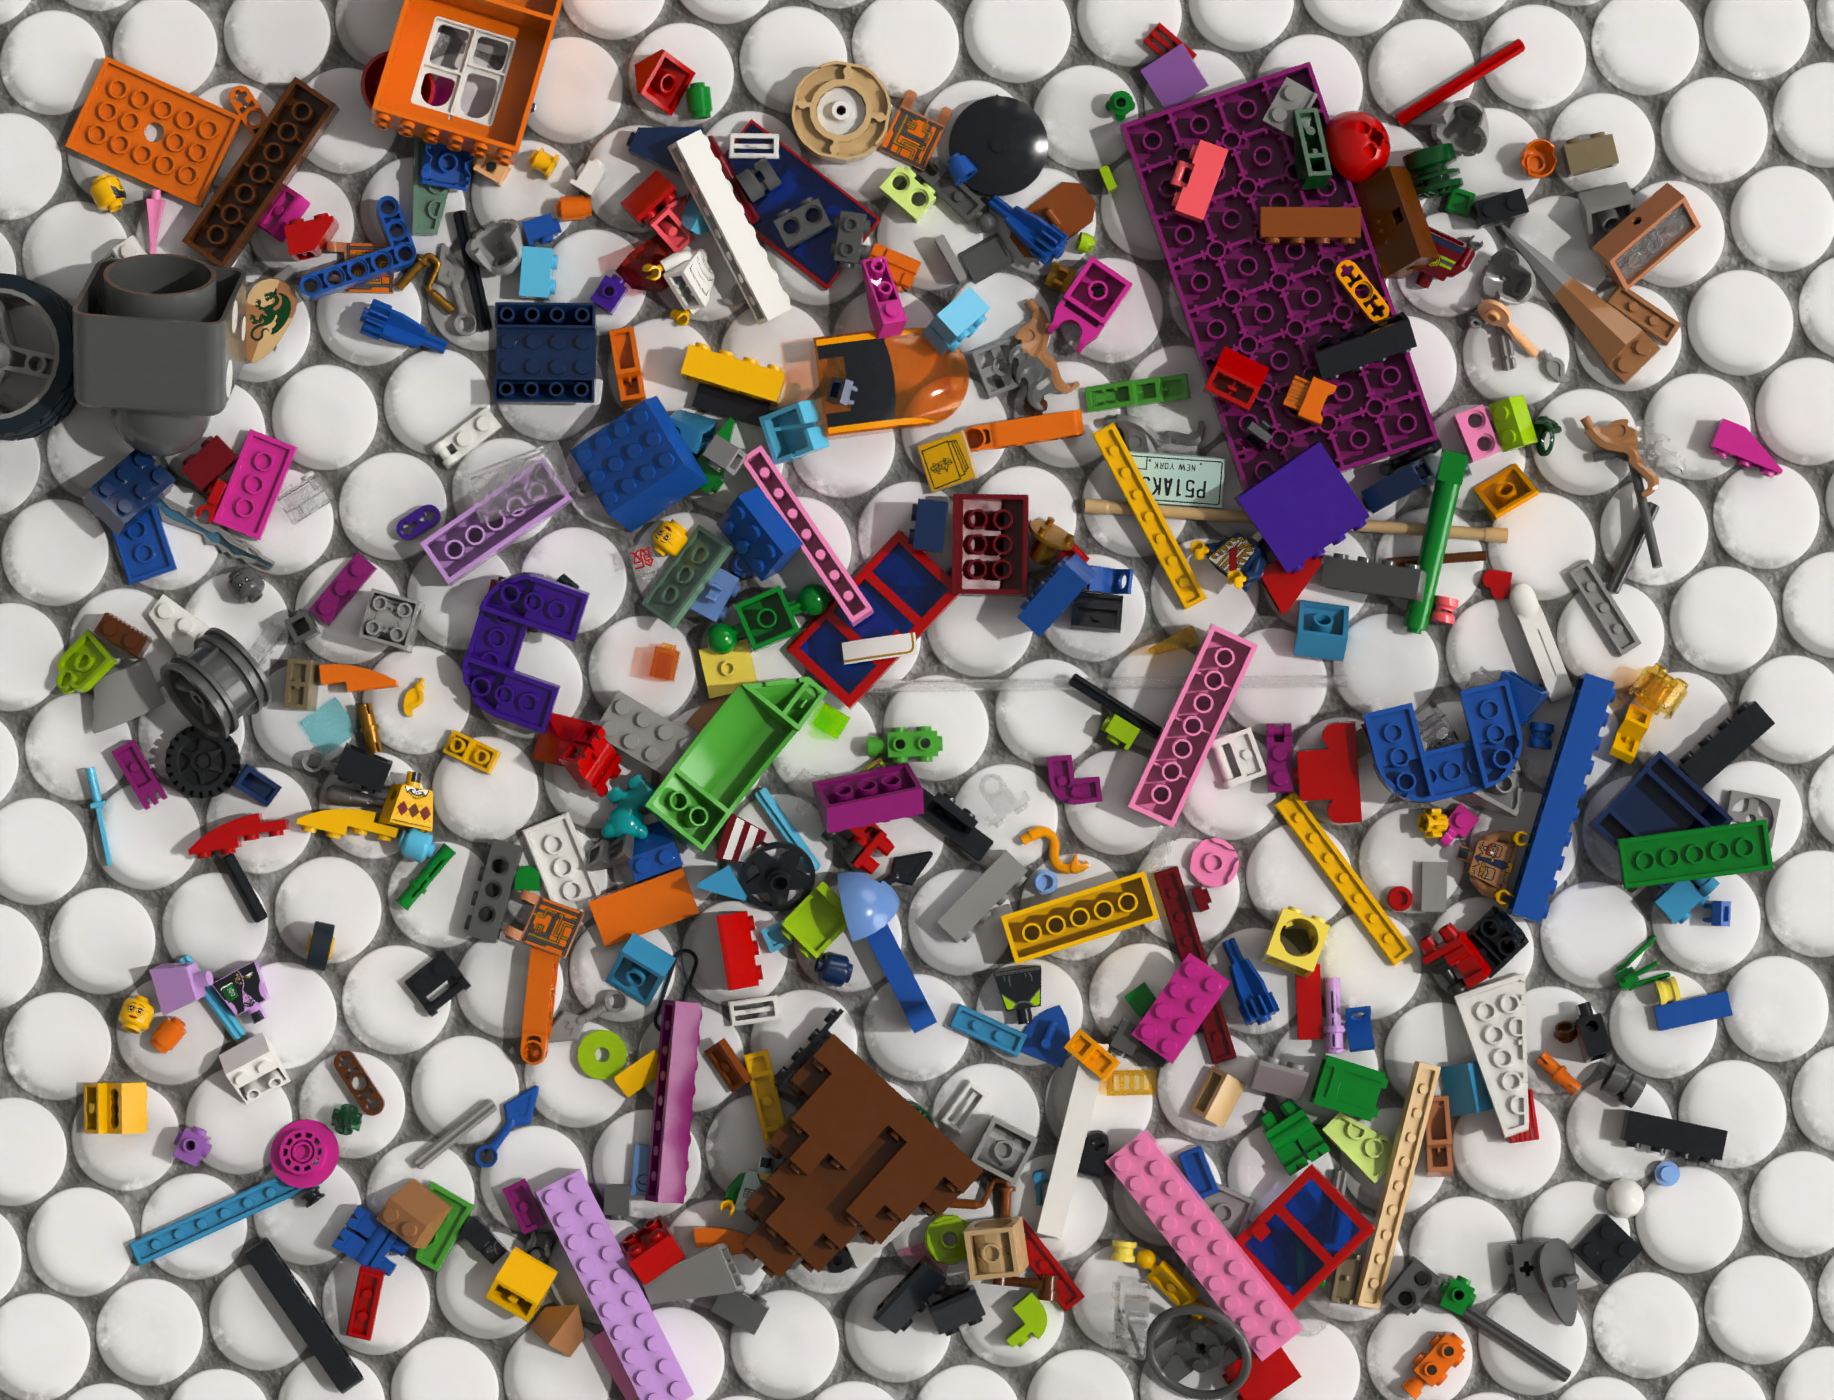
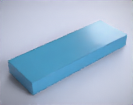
[949,1003,1027,1057]

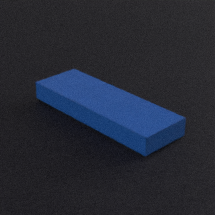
[1653,991,1733,1031]

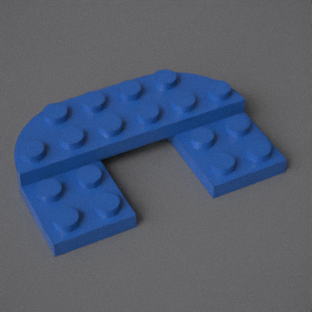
[1362,679,1522,803]

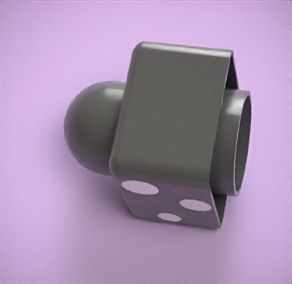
[72,254,246,457]

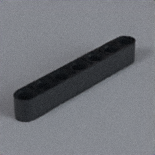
[245,1237,364,1394]

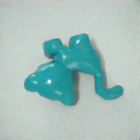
[601,774,657,839]

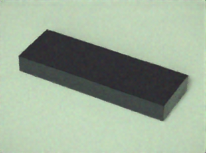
[692,383,771,428]

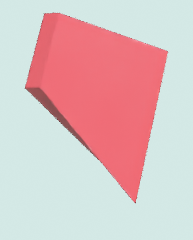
[649,194,695,253]

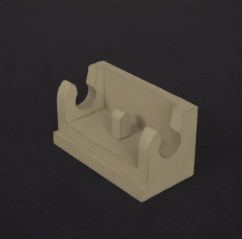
[283,658,320,711]
[1329,1250,1362,1305]

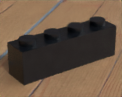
[1309,312,1417,380]
[1678,701,1775,789]
[1620,1110,1728,1164]

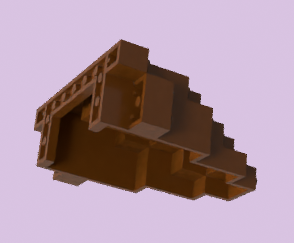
[742,1034,983,1278]

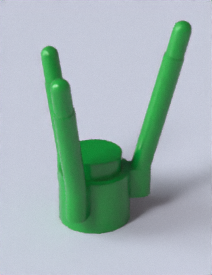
[1613,935,1671,991]

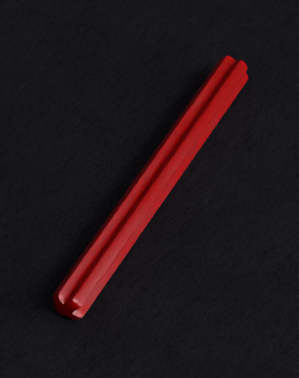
[1395,39,1525,126]

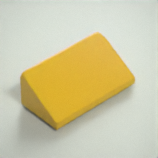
[613,1049,658,1098]

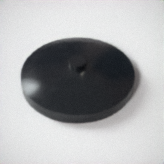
[949,96,1048,196]

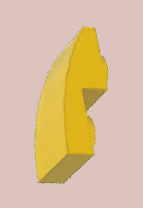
[442,729,502,775]

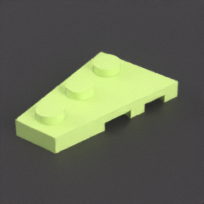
[1321,1112,1394,1184]

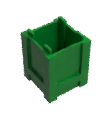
[1309,1054,1388,1122]

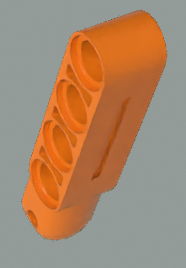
[964,410,1085,452]
[520,947,559,1065]

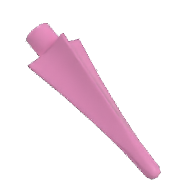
[146,189,166,254]

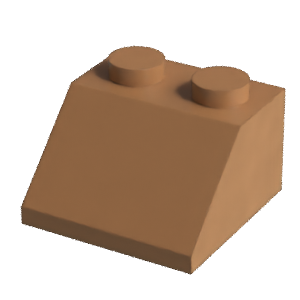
[376,1179,452,1249]

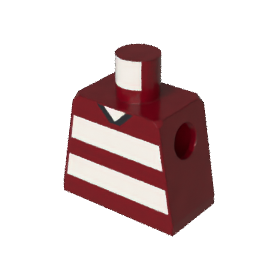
[715,814,777,865]

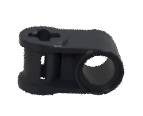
[1077,1130,1109,1181]

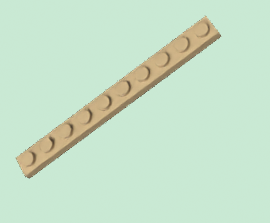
[1353,1061,1441,1310]

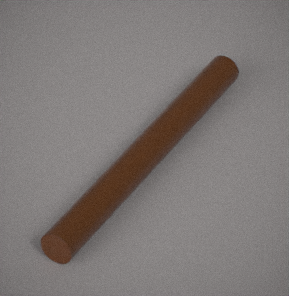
[1386,551,1487,567]

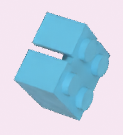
[922,287,990,356]
[759,399,829,465]

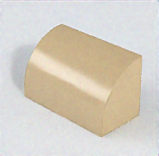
[1189,1066,1246,1128]

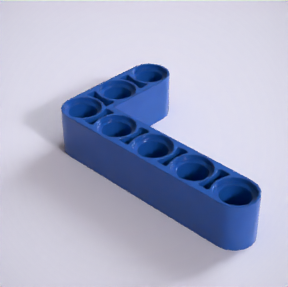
[299,196,417,301]
[866,924,937,1033]

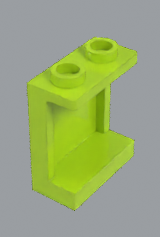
[780,881,847,960]

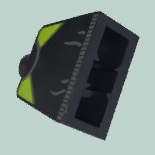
[993,965,1042,1025]

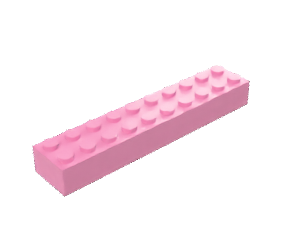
[1105,1129,1304,1361]

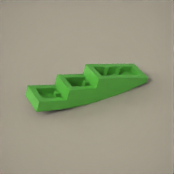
[1085,373,1191,413]

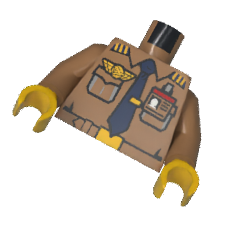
[1456,830,1531,907]

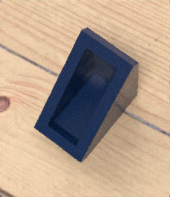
[232,764,282,807]

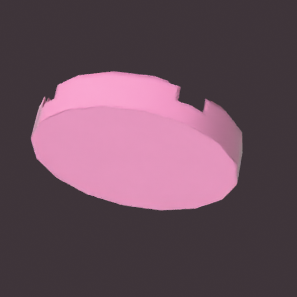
[1189,838,1239,888]

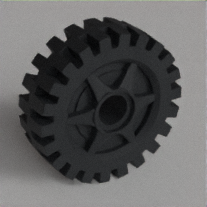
[165,726,241,798]

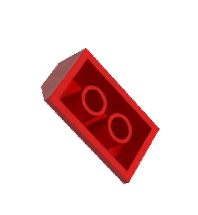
[716,911,763,991]

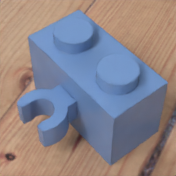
[690,568,742,624]

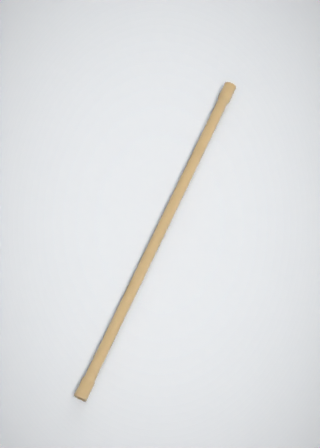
[1084,498,1508,543]

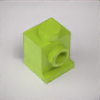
[1100,714,1141,752]

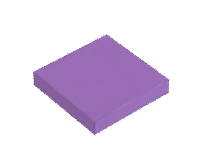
[1140,43,1209,110]

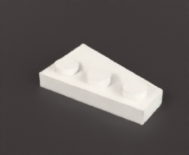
[149,594,210,656]

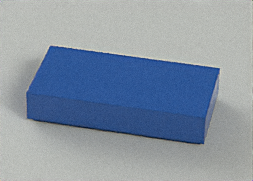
[1178,1145,1220,1199]

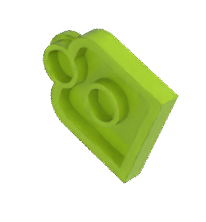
[56,629,117,694]

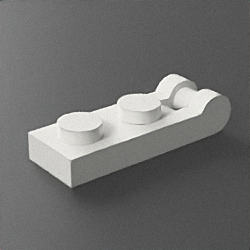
[432,407,502,469]

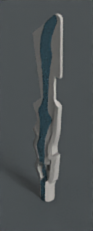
[157,497,275,570]

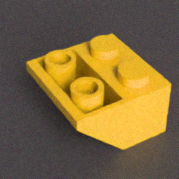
[485,1247,558,1323]

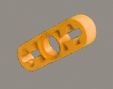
[1335,260,1389,322]

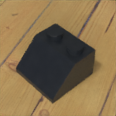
[928,1285,986,1336]

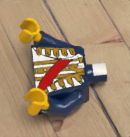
[1190,530,1268,592]

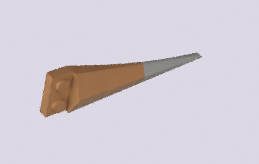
[1501,225,1661,385]

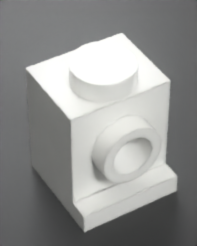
[569,157,608,198]

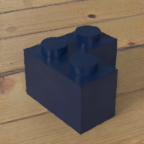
[908,498,948,553]

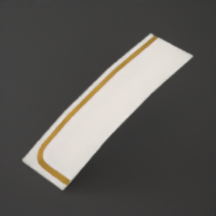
[842,632,918,665]

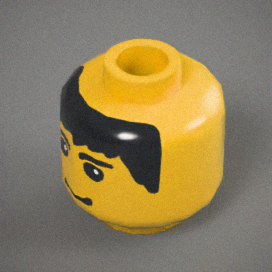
[89,174,127,213]

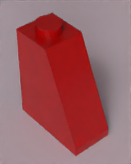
[1260,555,1323,616]

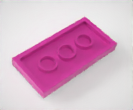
[213,429,298,540]
[1131,953,1231,1064]

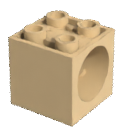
[963,1216,1029,1281]

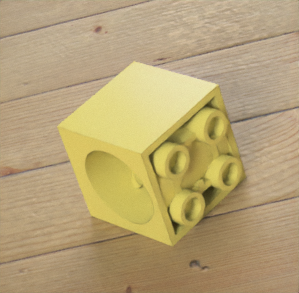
[1260,906,1330,978]

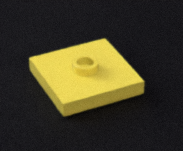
[699,639,757,699]

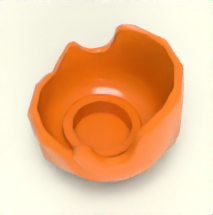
[1519,139,1558,179]

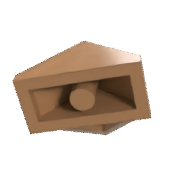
[530,1304,585,1357]

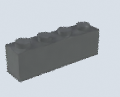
[1320,553,1427,602]

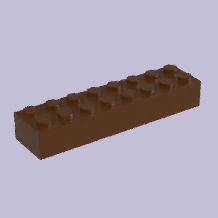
[182,77,340,267]

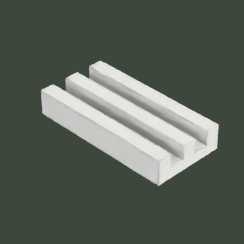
[729,133,780,159]
[728,995,781,1027]
[940,1080,990,1135]

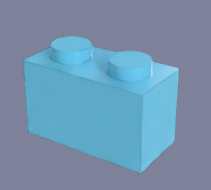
[519,246,558,301]

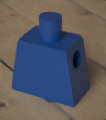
[1498,670,1550,726]

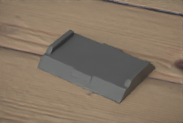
[958,232,1014,284]

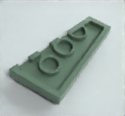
[412,136,450,236]

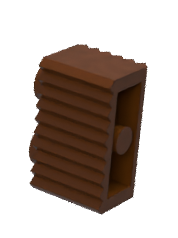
[94,612,152,659]

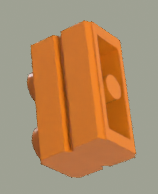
[868,243,921,293]

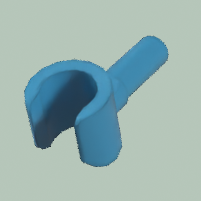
[1032,1169,1048,1205]

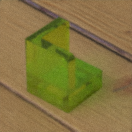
[813,703,850,740]

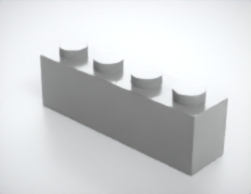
[936,850,1027,942]

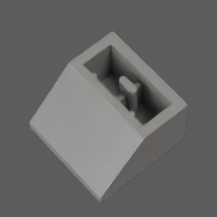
[1249,1055,1309,1101]

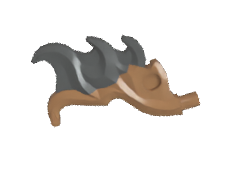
[1007,298,1080,412]

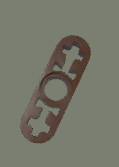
[334,1051,385,1116]

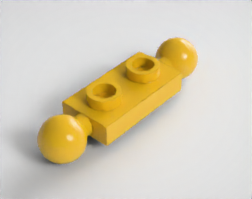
[1136,1249,1209,1320]

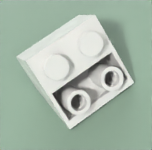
[218,1032,291,1105]

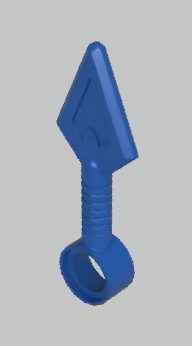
[475,1085,539,1168]

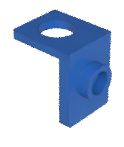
[1087,565,1133,594]
[1345,1006,1375,1052]

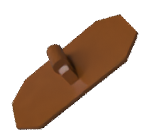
[1009,182,1096,258]

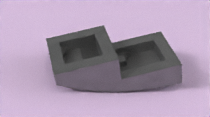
[586,833,635,871]

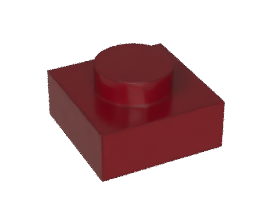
[1190,885,1212,912]

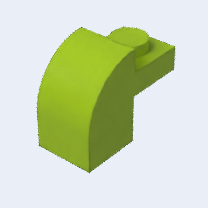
[1006,1291,1047,1348]

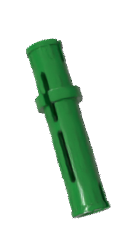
[396,843,456,911]

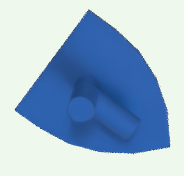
[1020,1005,1070,1068]

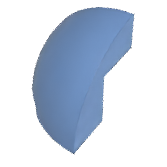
[837,872,900,942]

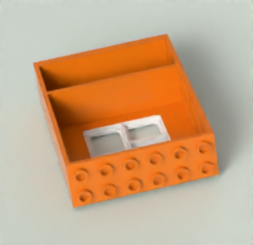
[370,0,563,166]

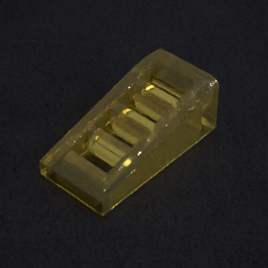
[1148,626,1202,655]
[1106,1069,1157,1096]

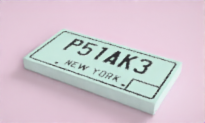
[1122,451,1226,508]

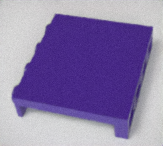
[1234,441,1370,574]

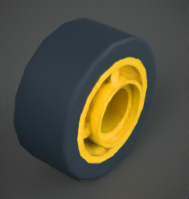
[305,921,335,971]

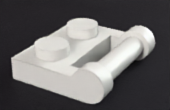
[1210,727,1268,789]

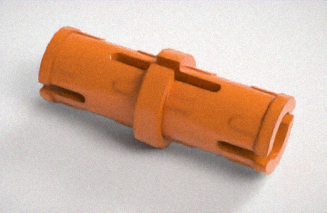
[1535,1051,1582,1097]

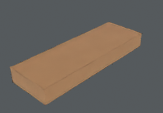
[1606,285,1682,346]

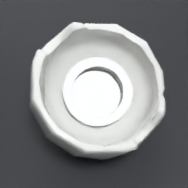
[1606,1178,1644,1219]

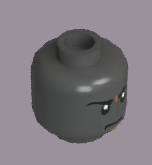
[227,566,265,603]

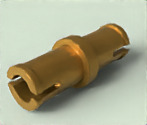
[356,702,384,753]

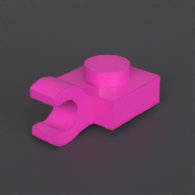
[1438,803,1479,847]

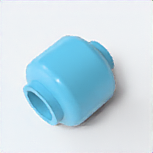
[398,827,437,863]

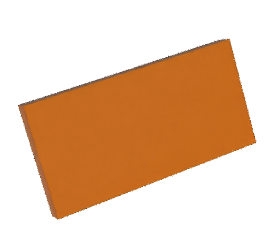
[588,866,699,948]

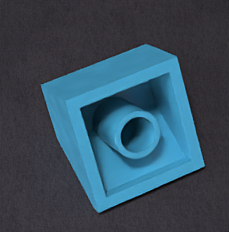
[1294,600,1349,661]
[605,933,676,1006]

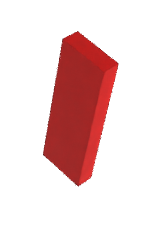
[1295,964,1323,1040]
[346,1265,385,1341]

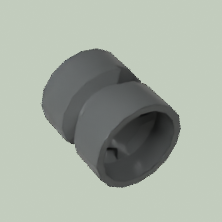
[736,157,782,203]
[1600,1063,1647,1108]

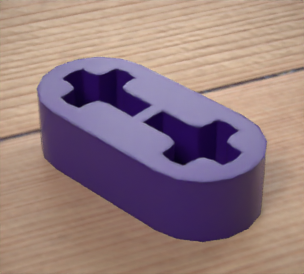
[396,504,441,541]

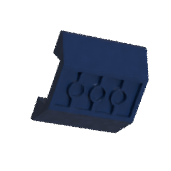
[494,302,597,403]

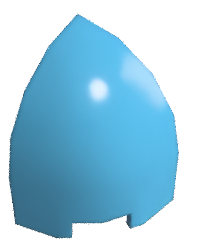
[681,196,710,235]

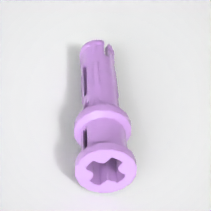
[1323,978,1346,1054]

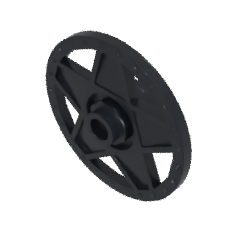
[740,842,815,911]

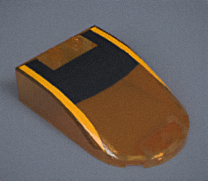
[813,327,969,440]

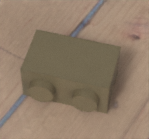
[1561,131,1619,178]

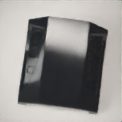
[1465,906,1529,979]

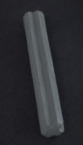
[1606,502,1659,594]

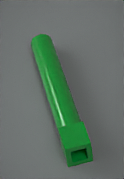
[1403,449,1468,634]

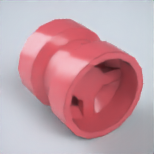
[1429,595,1459,625]

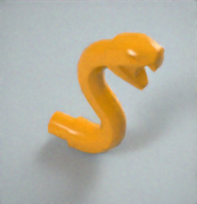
[1019,826,1089,874]

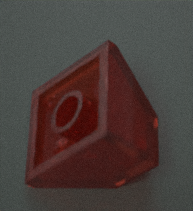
[615,235,674,293]

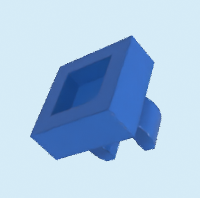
[1703,901,1731,927]

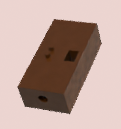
[1353,166,1439,279]

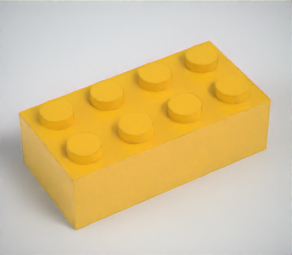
[680,342,786,407]

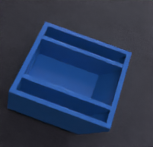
[570,396,708,532]

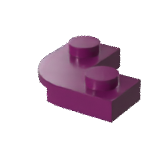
[1047,755,1102,805]

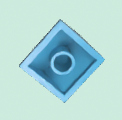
[696,865,747,901]
[1441,1060,1494,1117]

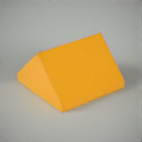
[1473,463,1539,522]

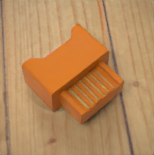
[1282,375,1337,427]

